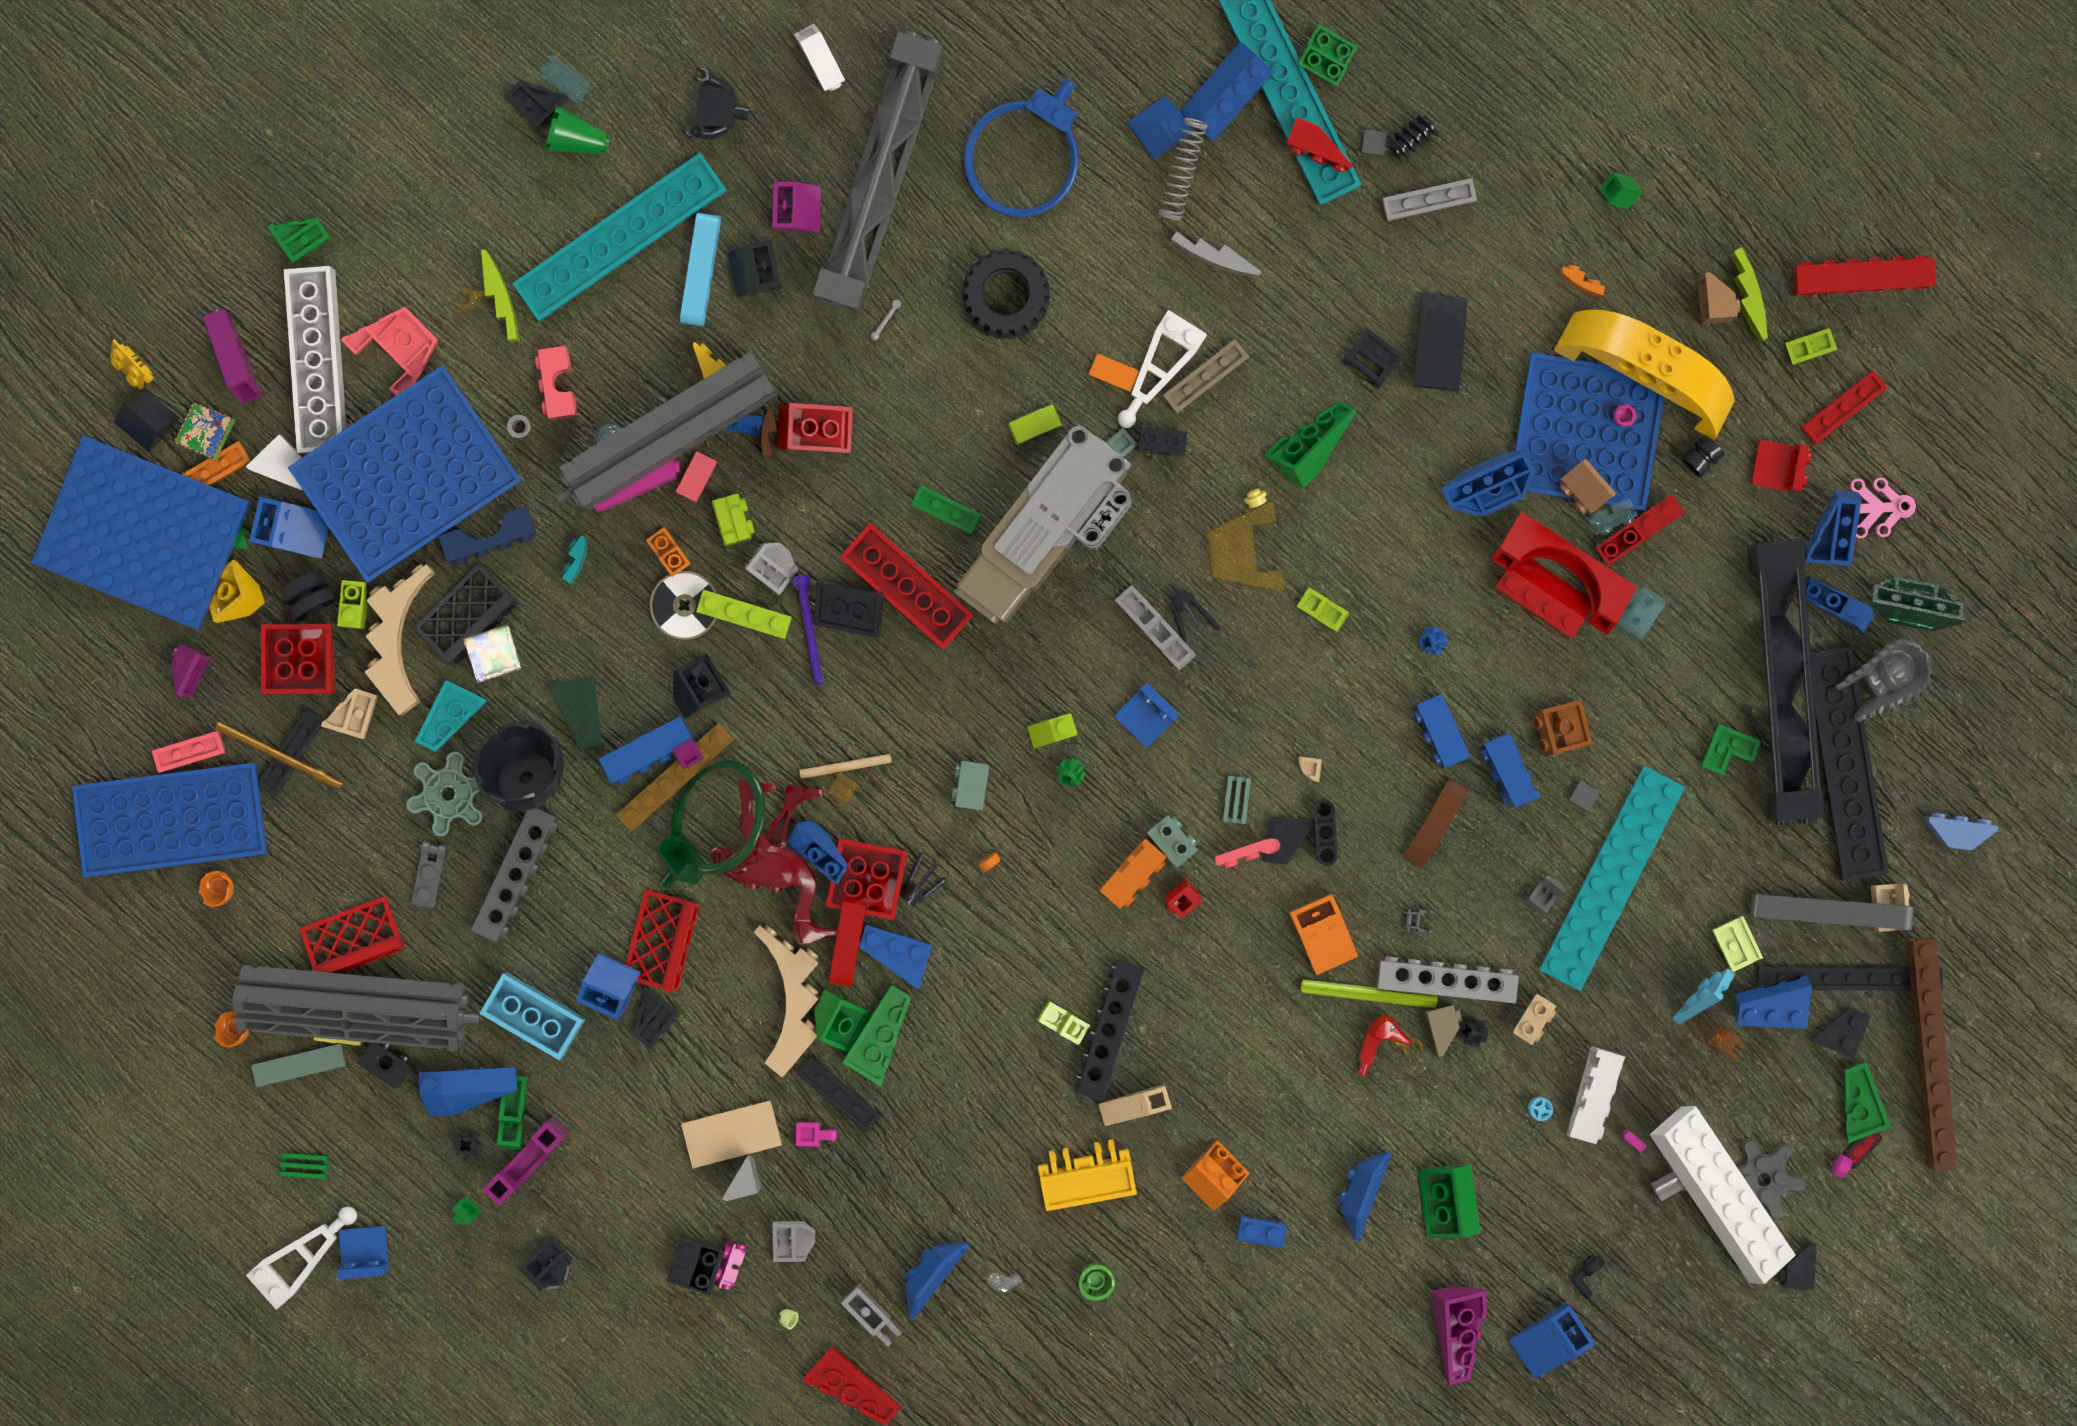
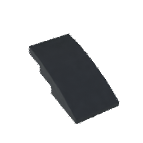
[1413,293,1467,392]

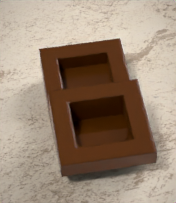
[761,408,778,459]

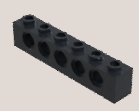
[1074,960,1144,1101]

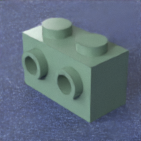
[951,761,989,810]
[1146,815,1198,868]

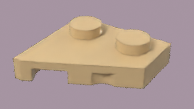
[321,689,378,739]

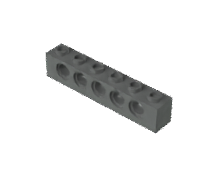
[471,807,559,942]

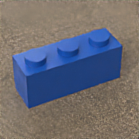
[1413,694,1470,768]

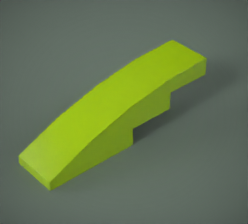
[1730,247,1768,343]
[481,250,520,343]

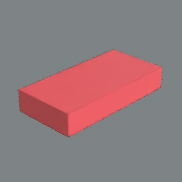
[676,451,717,503]

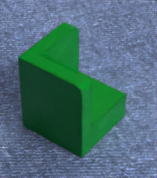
[1600,172,1642,209]

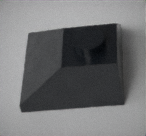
[673,654,731,719]

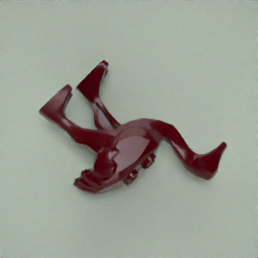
[710,780,837,945]

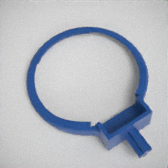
[964,78,1079,217]

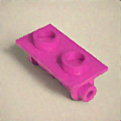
[714,1239,746,1290]

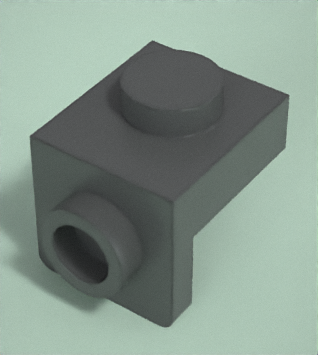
[1525,875,1565,916]

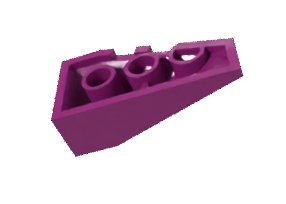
[1432,1286,1487,1386]

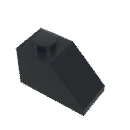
[1779,1241,1817,1290]

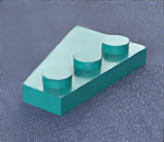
[415,680,488,752]

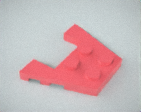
[341,307,439,395]

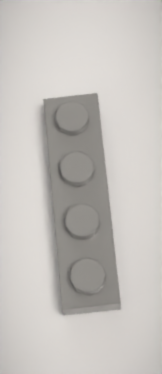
[1382,178,1477,222]

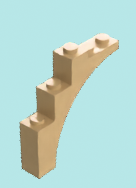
[365,564,436,716]
[754,925,819,1077]

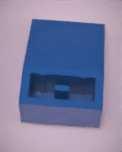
[249,497,329,559]
[1509,1302,1595,1379]

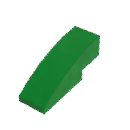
[497,1076,528,1151]

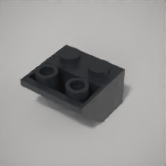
[728,240,782,298]
[666,1234,724,1295]

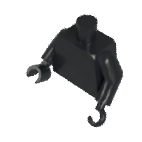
[683,67,750,140]

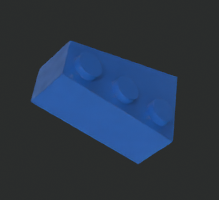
[1804,490,1861,566]
[1481,733,1541,808]
[1733,976,1812,1029]

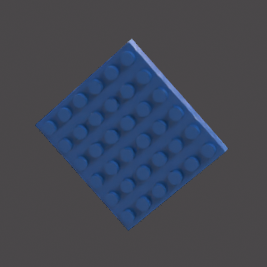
[1515,353,1664,511]

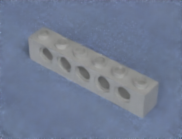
[1376,956,1519,1003]

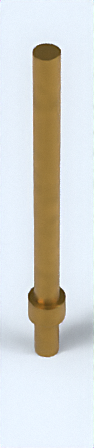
[215,721,343,791]

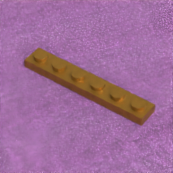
[616,723,734,832]

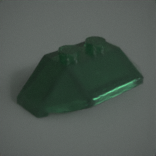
[1872,576,1964,632]

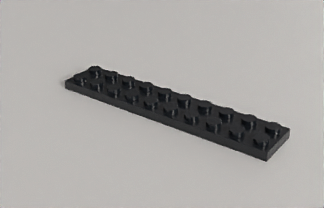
[1811,647,1889,881]

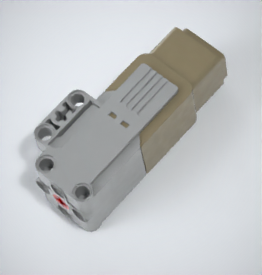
[954,424,1131,625]

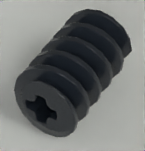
[1387,115,1439,162]

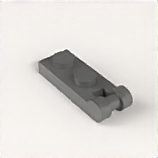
[411,841,447,909]

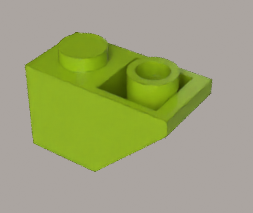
[337,580,368,630]

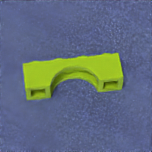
[696,590,792,640]

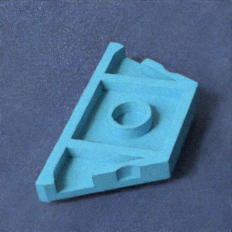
[1672,969,1735,1025]

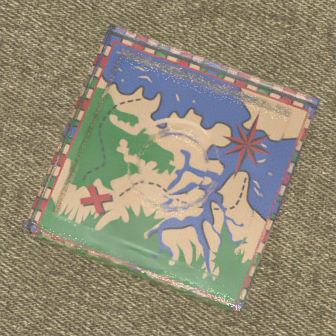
[463,625,521,683]

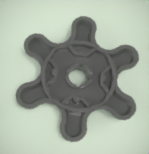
[1737,1138,1805,1220]

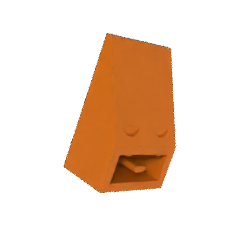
[1288,894,1358,975]

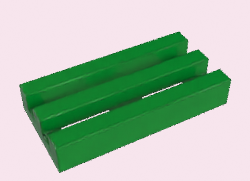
[280,1152,329,1179]

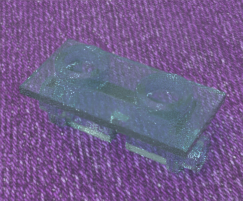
[1588,499,1638,535]

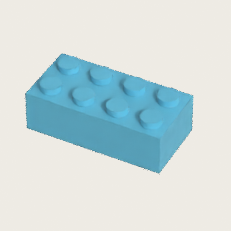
[479,972,586,1060]

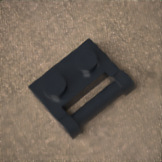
[1342,328,1404,389]

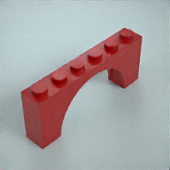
[1491,511,1637,635]

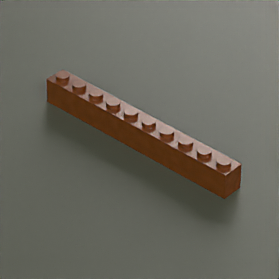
[1906,937,1958,1171]

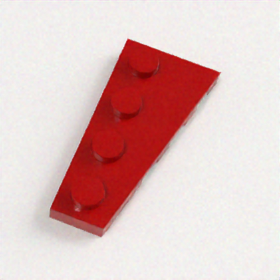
[802,1345,902,1426]

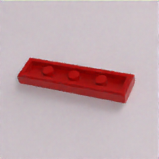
[1800,370,1888,445]
[829,898,867,987]

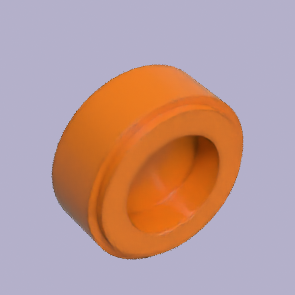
[978,852,1001,872]

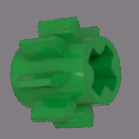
[1056,759,1086,786]

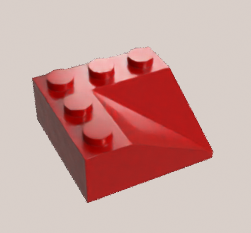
[261,624,336,695]
[826,838,908,920]

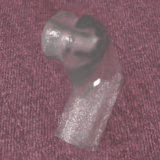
[988,1272,1023,1292]

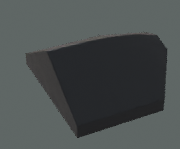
[518,1236,573,1291]

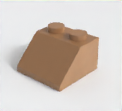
[1697,272,1740,325]
[1558,459,1616,515]

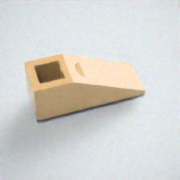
[1098,1084,1172,1126]

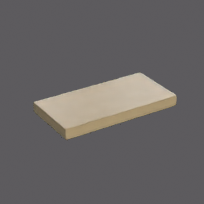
[681,1100,782,1168]

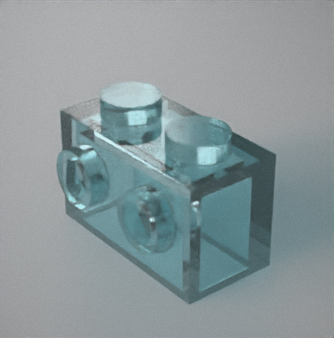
[1616,586,1667,641]

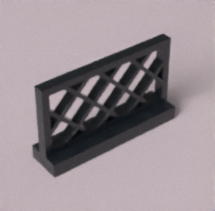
[414,563,520,668]

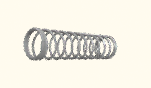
[1158,118,1208,220]

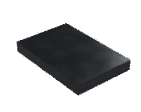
[813,580,884,638]

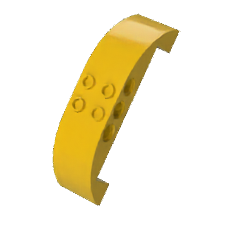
[1554,310,1734,440]

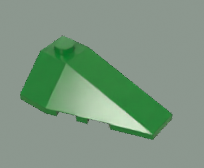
[1264,401,1357,488]

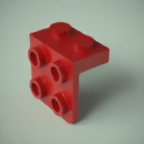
[1751,440,1812,493]

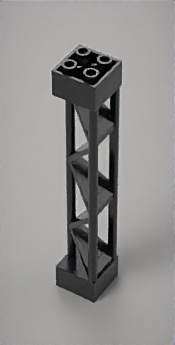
[1748,540,1824,825]

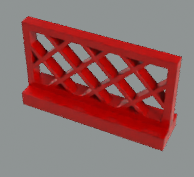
[626,889,701,993]
[299,896,406,974]

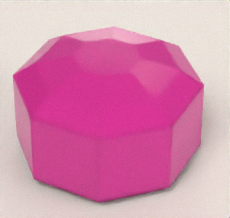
[1613,404,1636,427]
[1831,1155,1852,1178]

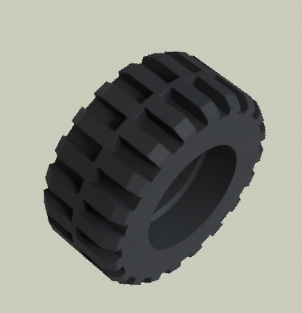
[962,249,1050,340]

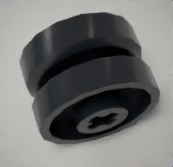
[276,570,337,623]

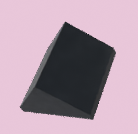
[114,388,179,452]

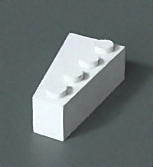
[1566,1046,1625,1144]

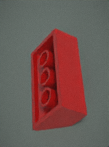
[1493,559,1591,640]

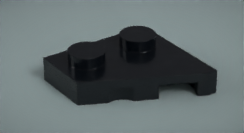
[504,80,568,129]
[1264,816,1314,865]
[633,986,681,1050]
[1811,1007,1871,1059]

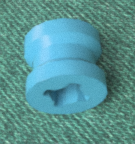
[1528,1097,1553,1121]

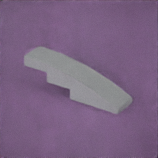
[1170,232,1261,279]
[1115,585,1196,671]

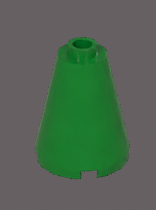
[544,106,609,155]

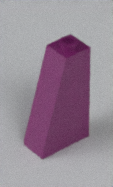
[203,309,263,405]

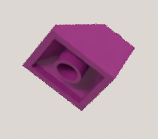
[171,644,211,698]

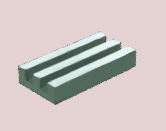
[1223,776,1251,824]

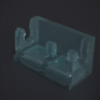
[541,54,591,104]

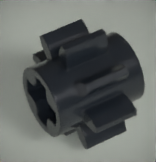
[1460,1018,1489,1048]
[452,1130,483,1160]

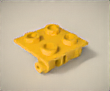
[110,339,154,390]

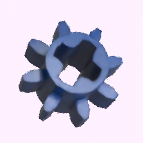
[1419,627,1448,655]

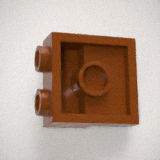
[1532,700,1593,756]

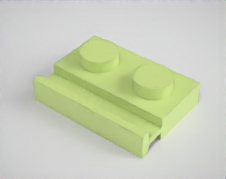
[1712,916,1763,972]

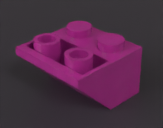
[772,181,821,233]

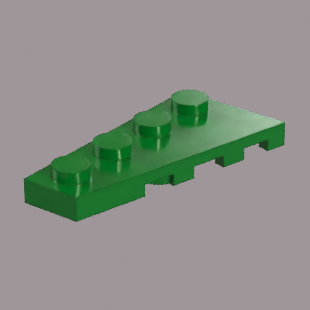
[842,984,911,1086]

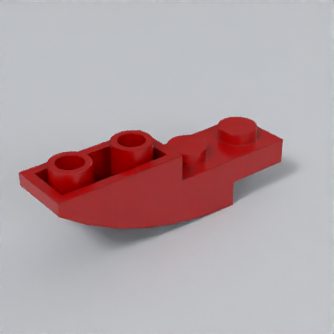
[1595,494,1685,566]

